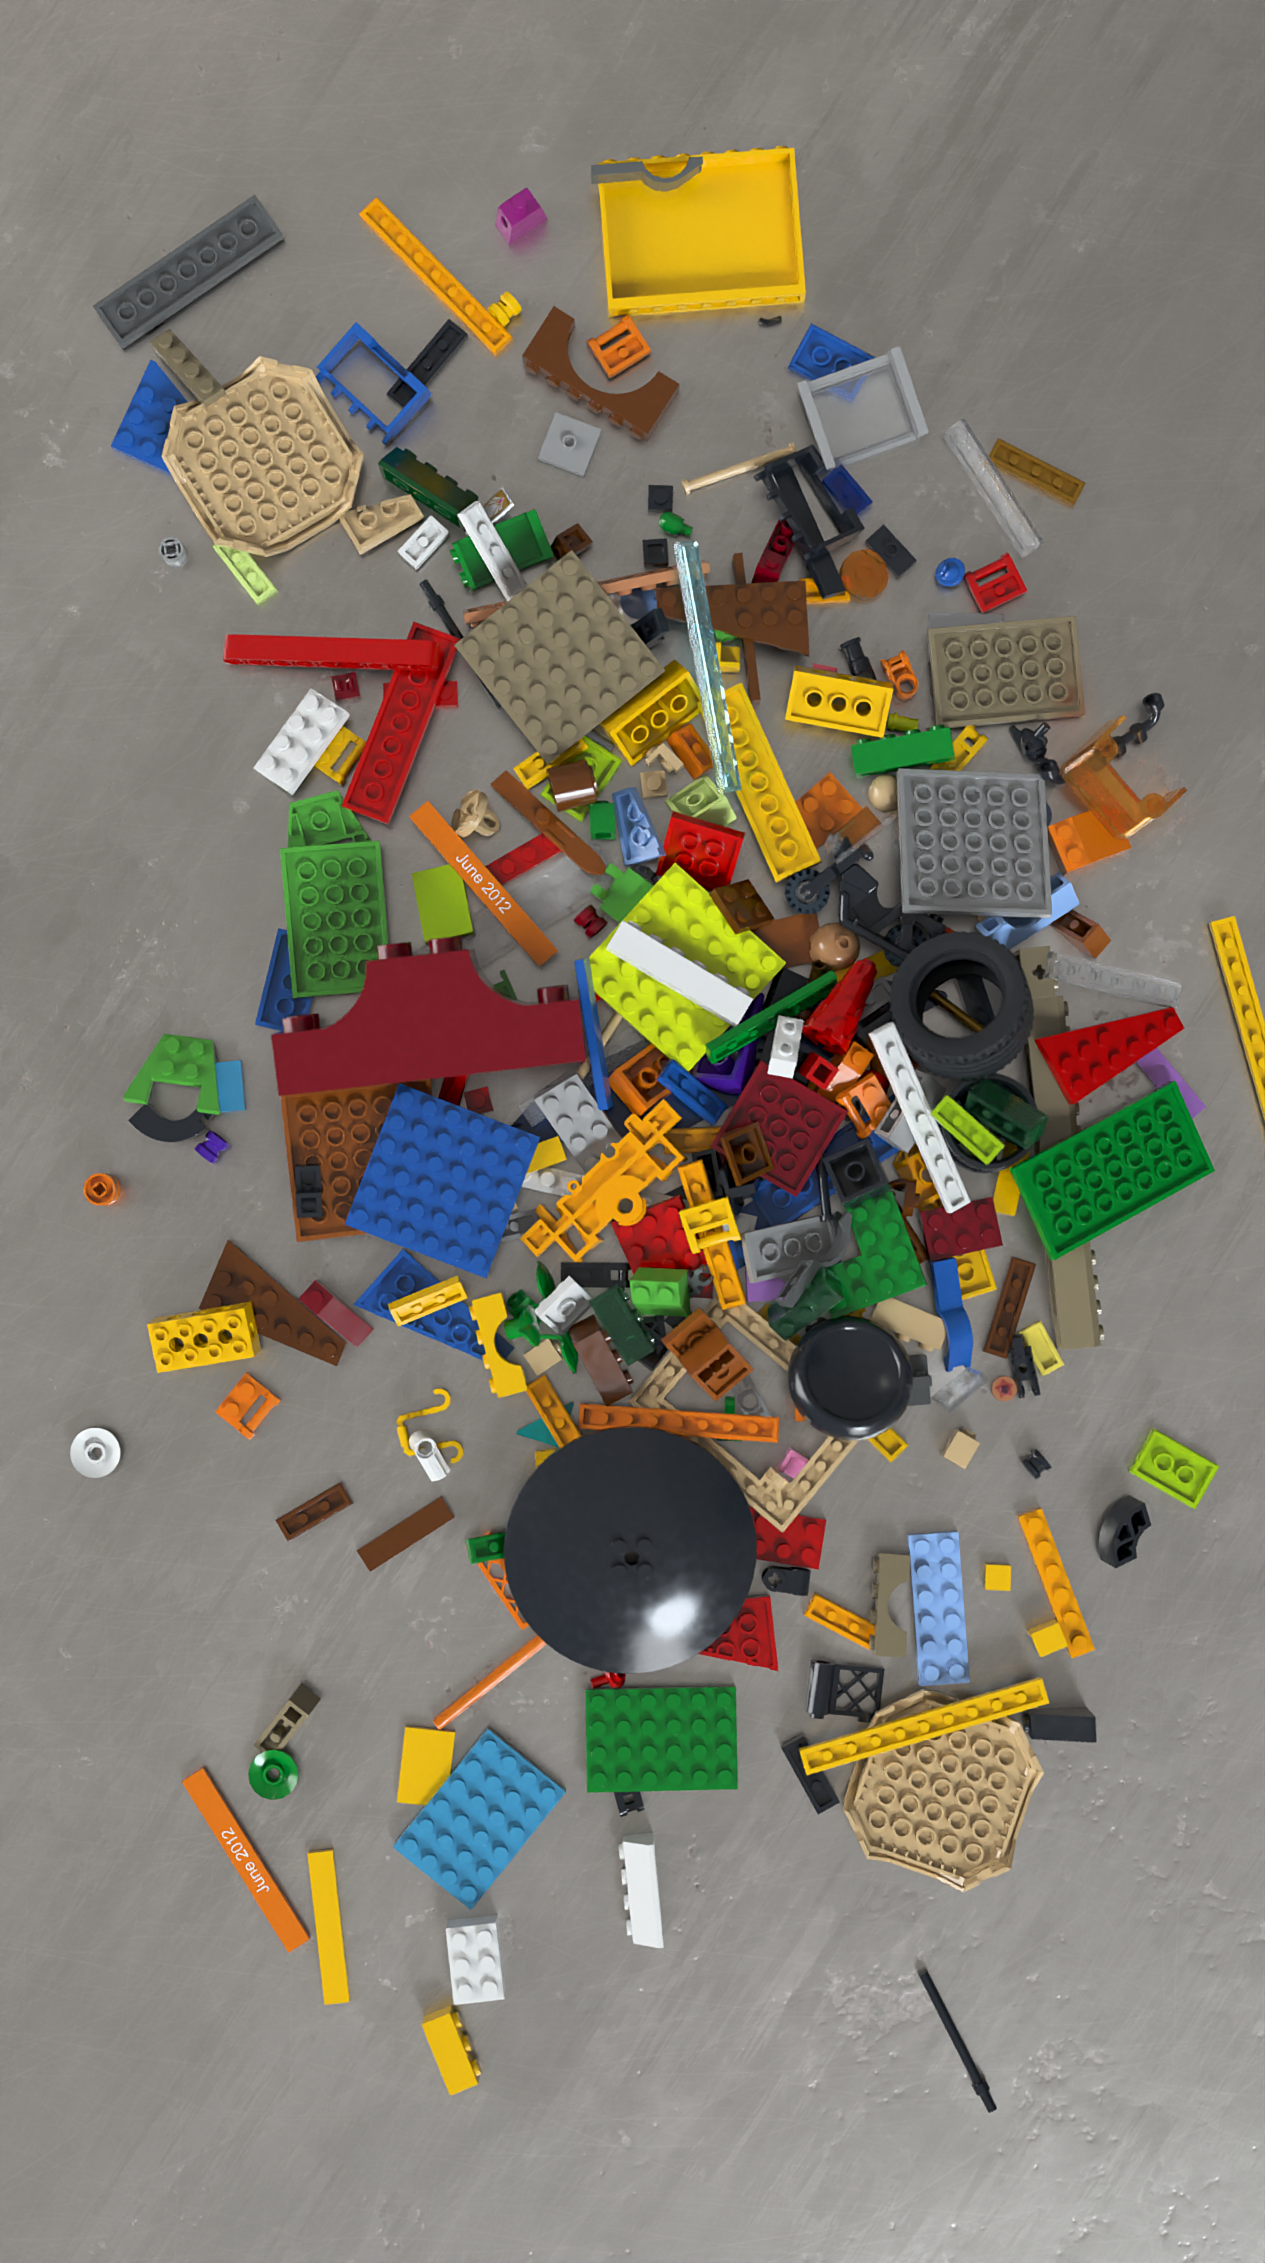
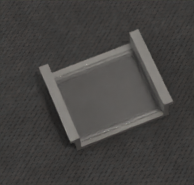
[797,346,929,472]

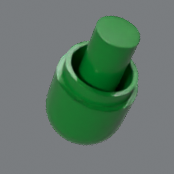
[659,512,693,536]

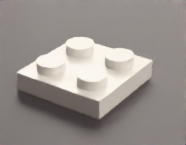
[534,1276,596,1335]

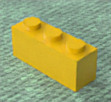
[421,2005,482,2096]

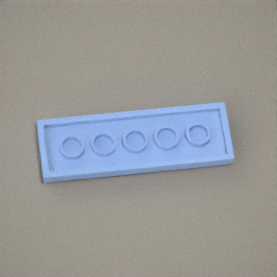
[907,1531,970,1686]

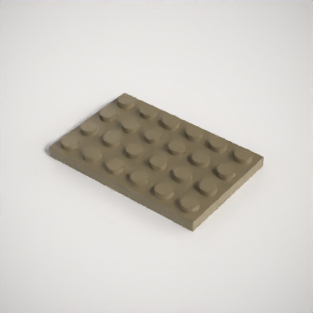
[927,616,1085,728]

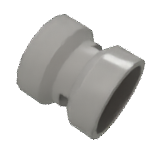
[159,537,188,567]

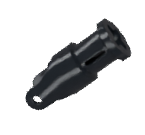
[840,637,877,680]

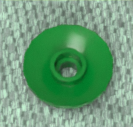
[248,1749,299,1800]

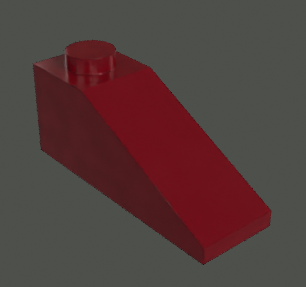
[298,1279,374,1348]

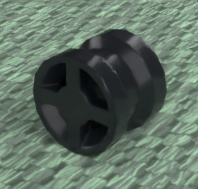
[1021,1449,1052,1481]

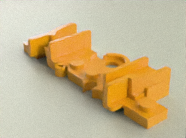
[520,1099,688,1262]

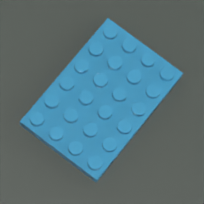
[393,1727,566,1910]

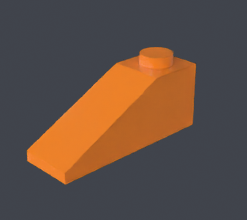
[813,1041,873,1104]

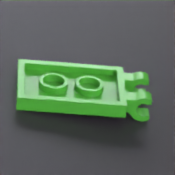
[589,863,654,923]

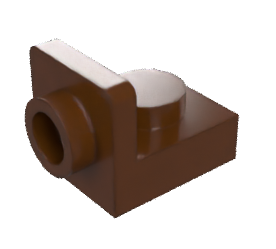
[550,523,593,561]

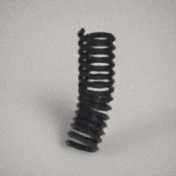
[757,315,782,327]

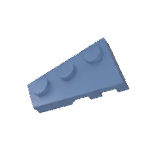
[612,787,666,866]

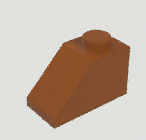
[1050,909,1111,959]

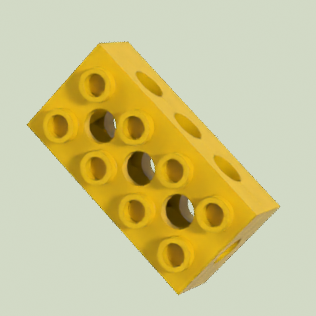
[785,665,893,738]
[147,1302,261,1373]

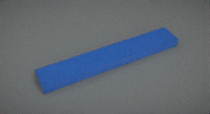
[574,958,613,1111]

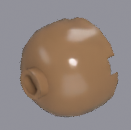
[809,922,860,972]

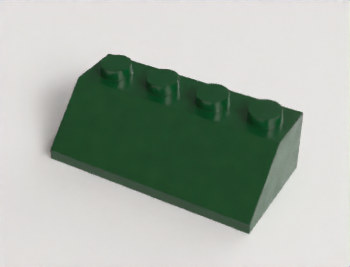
[378,447,479,532]

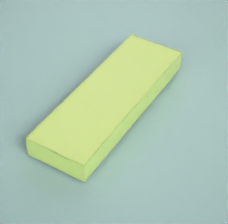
[212,544,278,606]

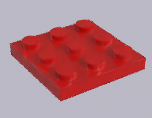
[656,811,745,891]
[611,1194,708,1274]

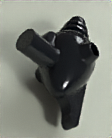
[1009,722,1051,766]

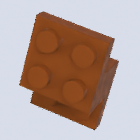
[661,1307,754,1402]

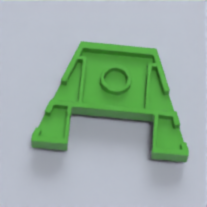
[288,790,372,848]
[123,1034,221,1115]

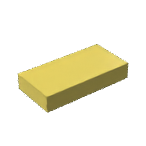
[1018,1320,1064,1376]

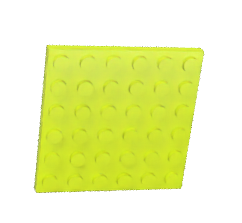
[575,863,786,1072]

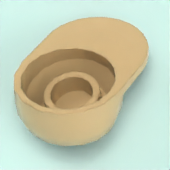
[868,774,898,816]

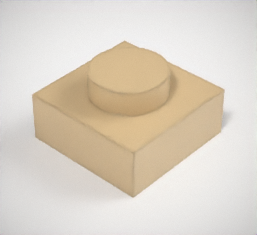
[640,770,667,799]

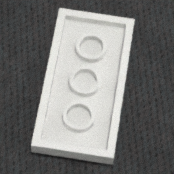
[254,688,350,795]

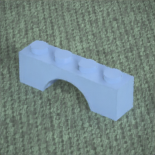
[975,872,1080,949]

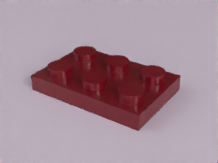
[918,1197,1003,1261]

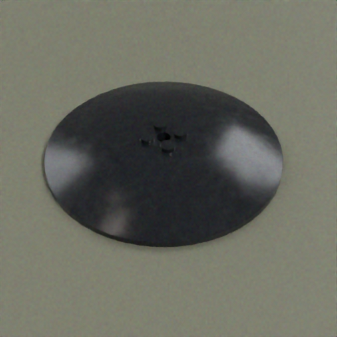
[504,1426,757,1674]

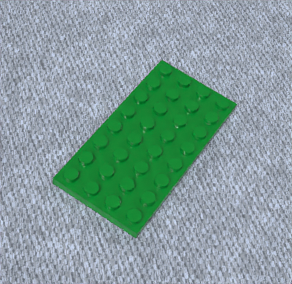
[1010,1081,1215,1260]

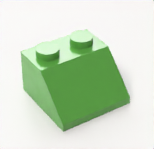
[630,1267,691,1317]

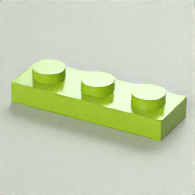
[929,1095,1005,1165]

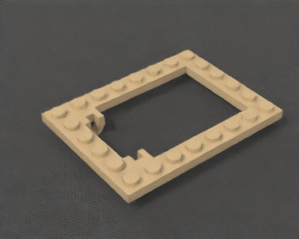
[629,1295,858,1533]

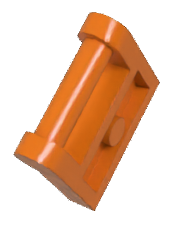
[586,315,651,379]
[835,1072,891,1139]
[215,1372,281,1440]

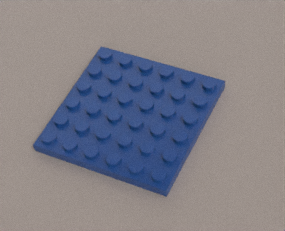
[345,1084,540,1278]

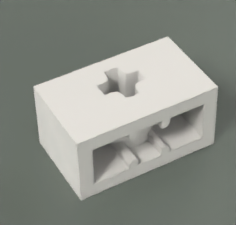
[767,1016,804,1078]

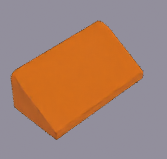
[667,723,719,780]

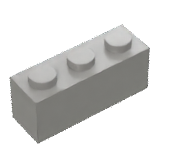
[874,1069,947,1153]

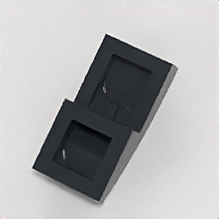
[295,1163,323,1218]

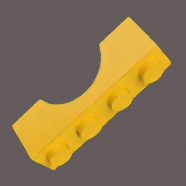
[469,1292,529,1398]

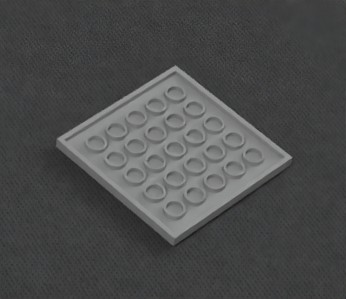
[896,768,1052,918]

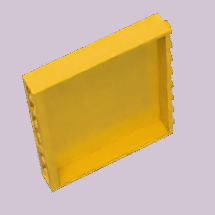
[597,146,806,317]

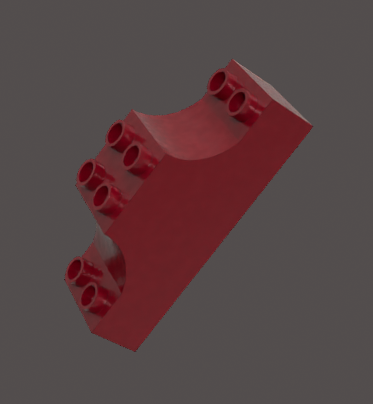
[271,936,587,1096]

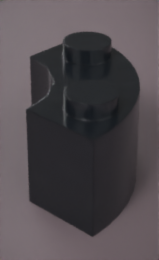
[1098,1495,1151,1568]

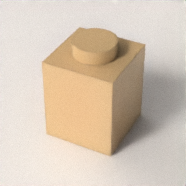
[523,1339,563,1376]
[941,1428,980,1469]

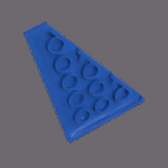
[111,360,188,476]

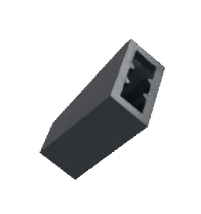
[1023,1707,1097,1743]

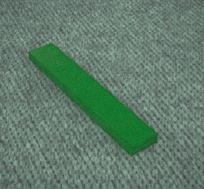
[705,970,837,1064]

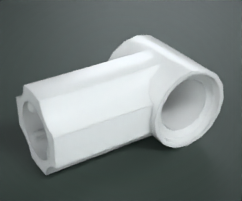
[409,1430,450,1482]

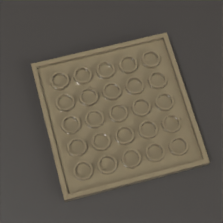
[454,550,665,764]

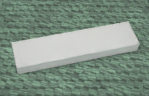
[457,501,528,601]

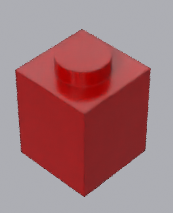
[797,1051,839,1090]

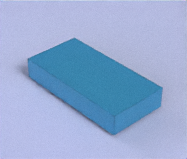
[216,1060,246,1112]

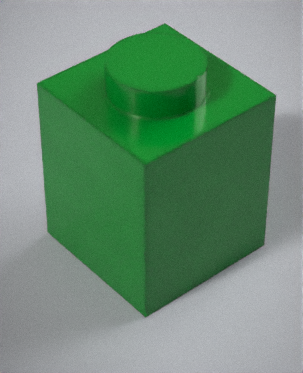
[589,800,616,840]

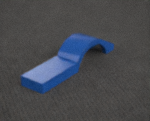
[929,1257,973,1372]

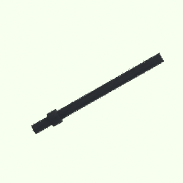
[419,579,503,710]
[918,1970,997,2113]

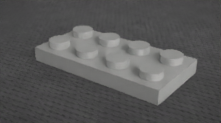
[534,1071,623,1174]
[740,1214,841,1283]

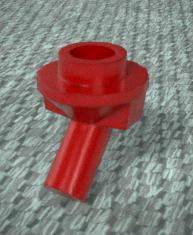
[590,1672,626,1689]

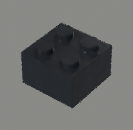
[822,1138,892,1209]

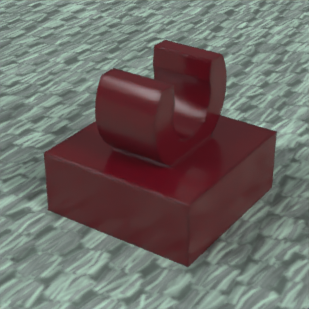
[331,672,361,702]

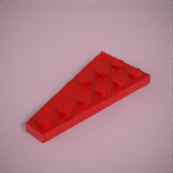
[698,1595,779,1671]

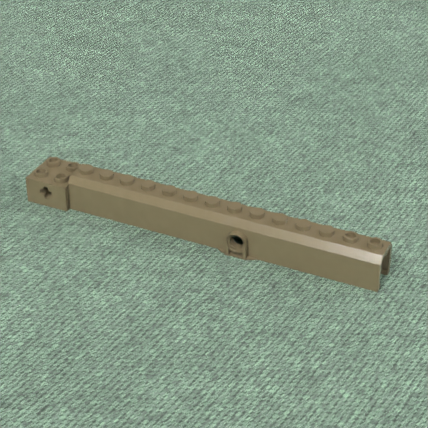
[1012,946,1104,1350]

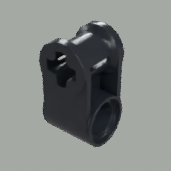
[761,1565,811,1596]

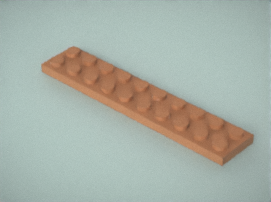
[463,559,710,627]

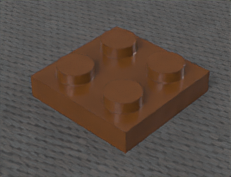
[709,879,775,935]

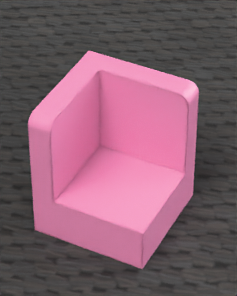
[776,1446,810,1479]

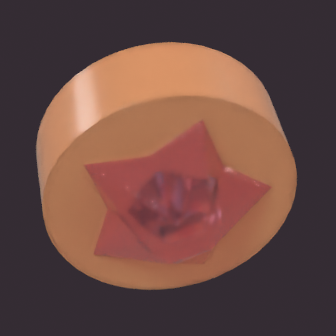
[991,1376,1017,1401]

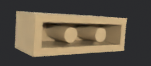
[869,1298,947,1352]

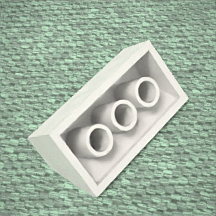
[619,1833,664,1948]

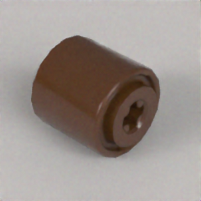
[546,759,598,812]

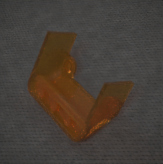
[1061,714,1187,840]

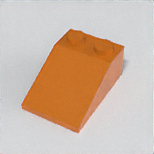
[1047,802,1132,876]
[609,1044,694,1118]

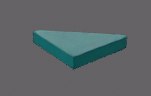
[517,1402,574,1448]

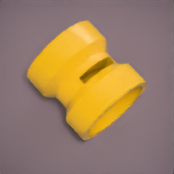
[488,291,522,327]

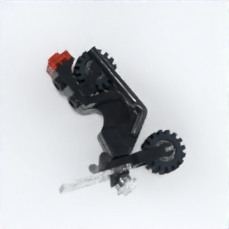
[785,812,955,967]

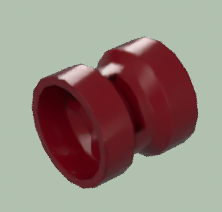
[573,904,608,939]

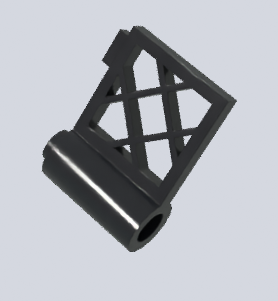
[805,1660,885,1723]

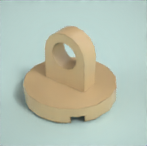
[451,789,500,837]

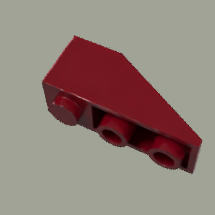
[751,519,796,583]

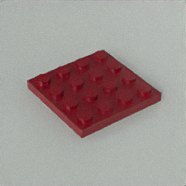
[710,1060,848,1197]

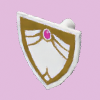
[465,487,514,535]

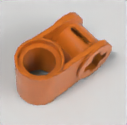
[880,650,918,701]

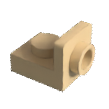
[645,743,684,774]

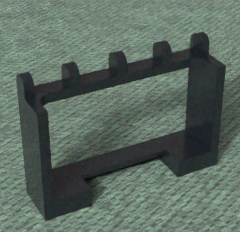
[753,444,865,562]

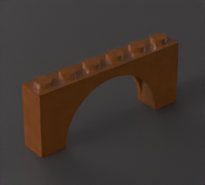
[522,306,679,441]

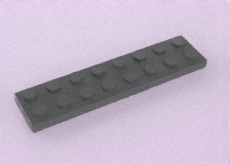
[93,195,284,349]

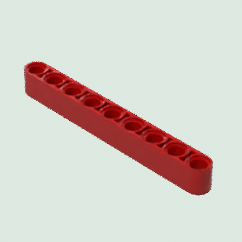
[223,634,440,671]

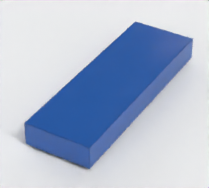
[656,1059,728,1126]

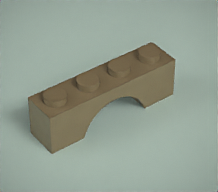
[869,1553,911,1658]

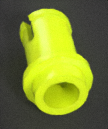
[886,712,919,732]

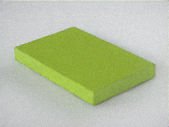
[540,736,622,823]
[411,864,475,945]
[1129,1428,1220,1509]

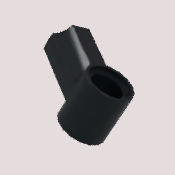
[852,1005,894,1049]

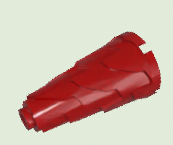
[802,958,878,1055]

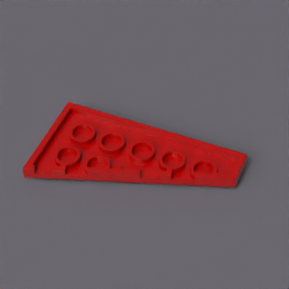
[1034,1007,1185,1105]

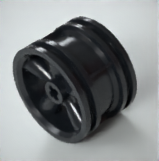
[938,1073,1039,1174]

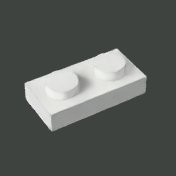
[398,516,450,570]

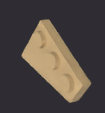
[339,494,424,555]

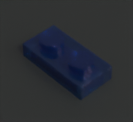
[822,464,873,516]

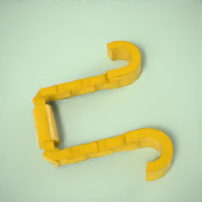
[396,1388,464,1463]

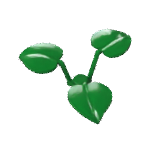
[504,1261,578,1374]

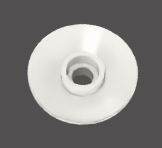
[70,1428,121,1478]

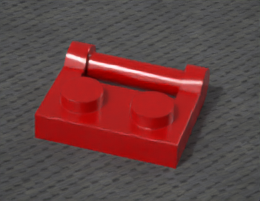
[963,553,1028,614]

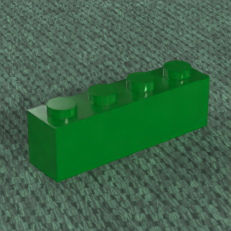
[851,724,956,778]

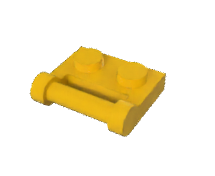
[314,726,366,786]
[679,1196,742,1254]

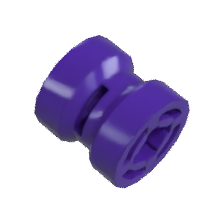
[195,1130,230,1164]

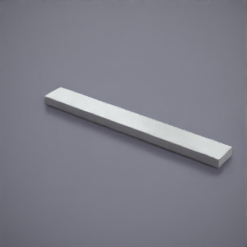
[869,1022,971,1213]

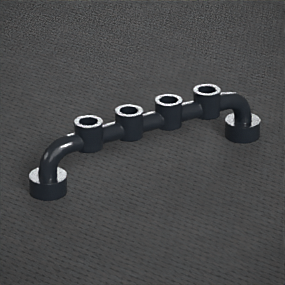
[1038,693,1165,785]

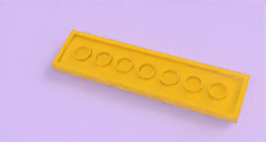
[697,682,822,883]

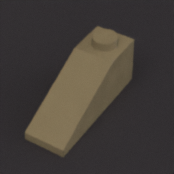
[253,1683,321,1752]

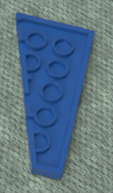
[353,1249,515,1360]

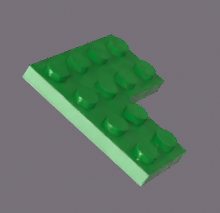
[816,1190,927,1319]

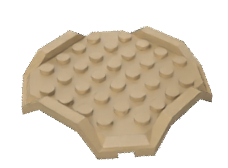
[161,356,364,557]
[843,1689,1044,1892]

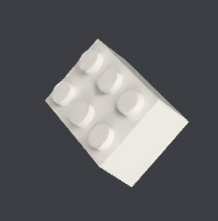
[446,1914,506,2005]

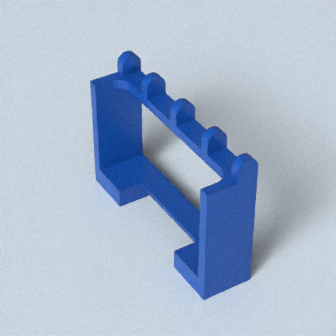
[316,322,433,446]

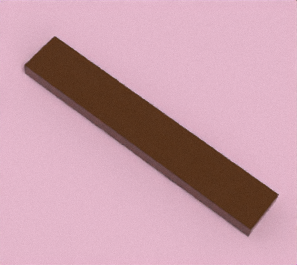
[732,553,761,705]

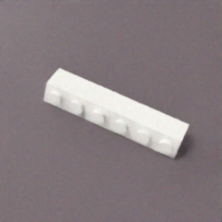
[606,921,753,1027]

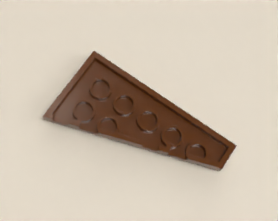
[656,580,810,657]
[199,1239,347,1366]

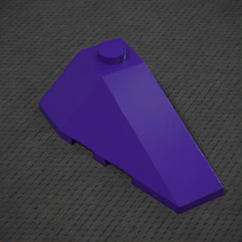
[691,993,765,1094]

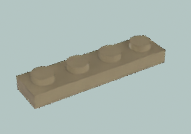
[150,328,226,408]

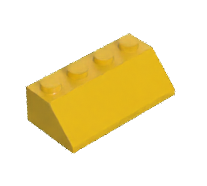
[600,659,705,766]

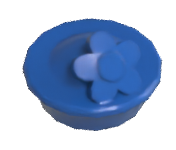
[935,558,965,587]

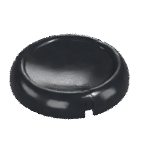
[787,1316,913,1441]

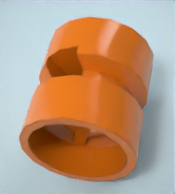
[83,1173,123,1206]

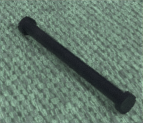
[816,1151,835,1222]

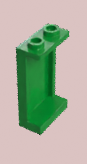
[449,509,554,591]

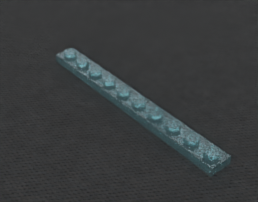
[673,541,742,794]

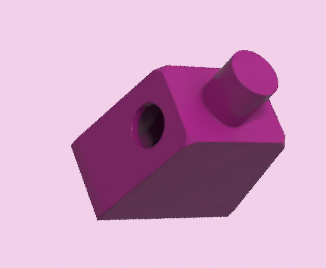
[495,188,547,245]

